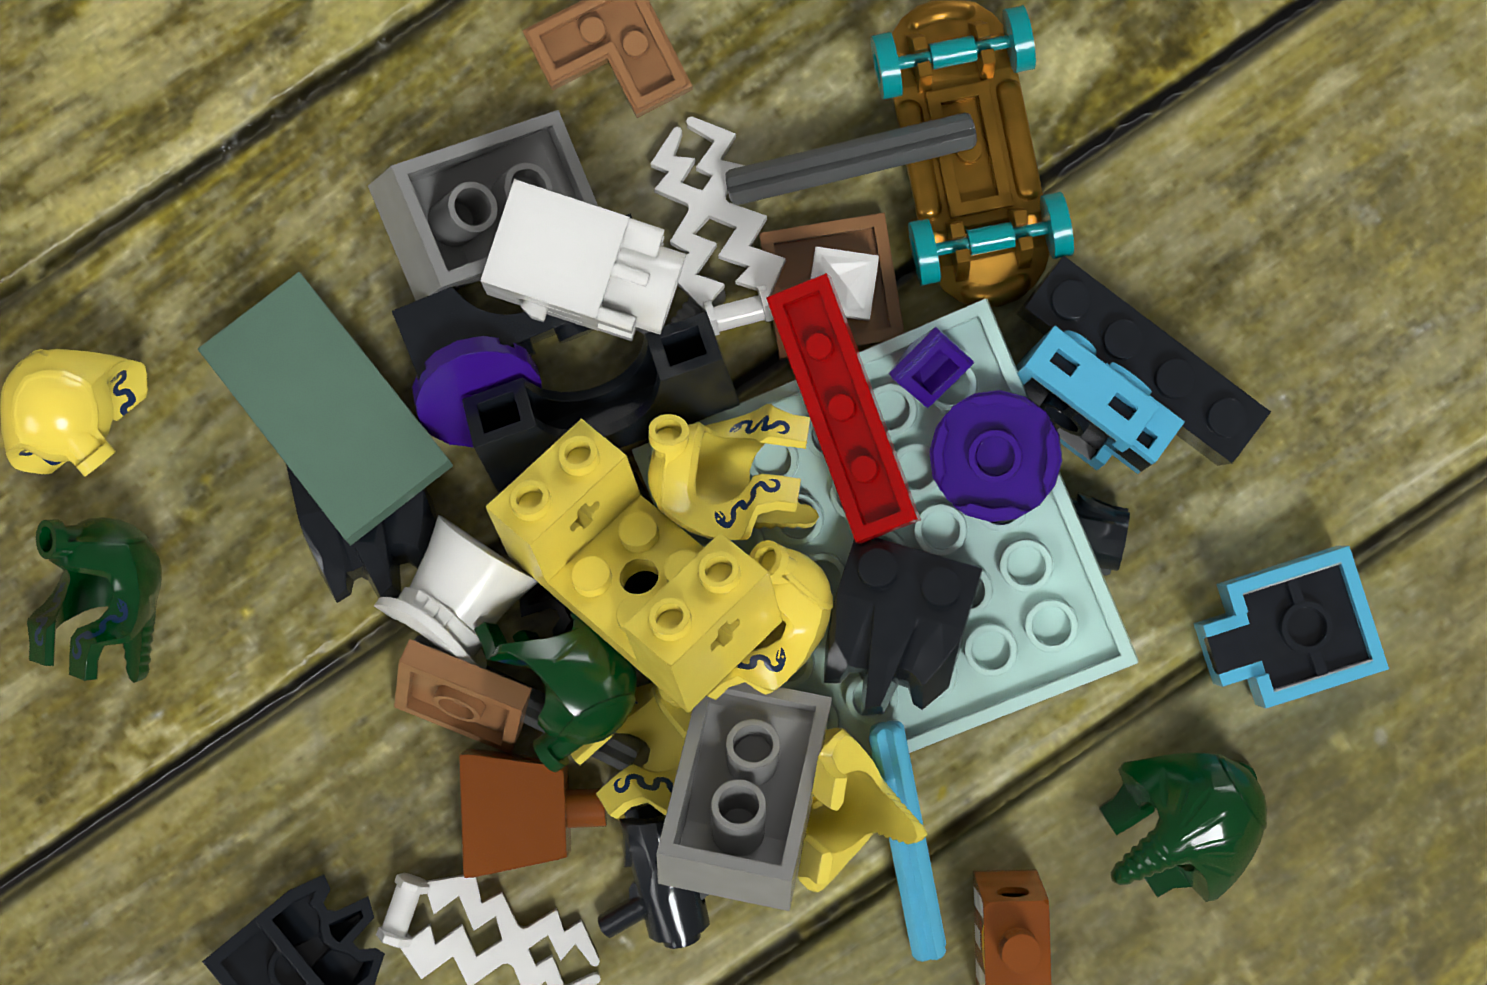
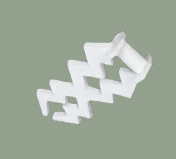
[651,117,786,335]
[376,873,601,985]

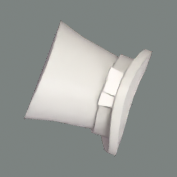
[374,515,538,669]

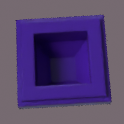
[888,327,975,408]

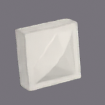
[811,247,879,321]

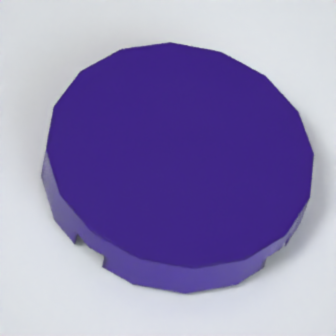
[412,336,542,447]
[929,390,1063,522]

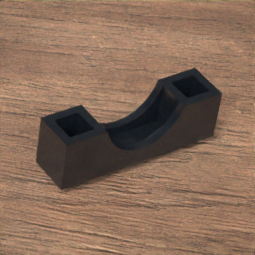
[392,213,633,378]
[1017,256,1271,466]
[462,311,740,492]

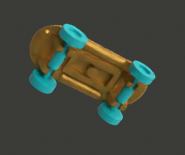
[871,0,1074,307]

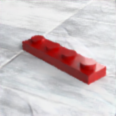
[766,273,921,543]

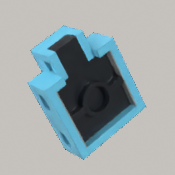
[1016,326,1185,474]
[1194,546,1389,708]

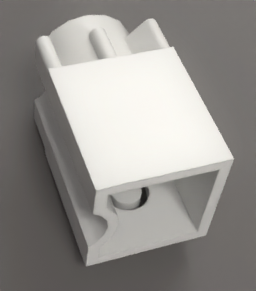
[480,179,686,341]

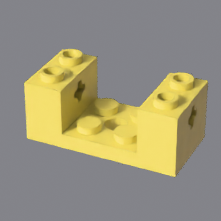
[486,419,782,713]

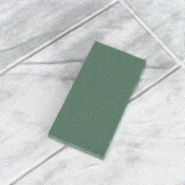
[198,272,453,546]

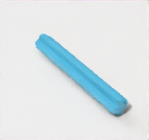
[869,720,946,962]

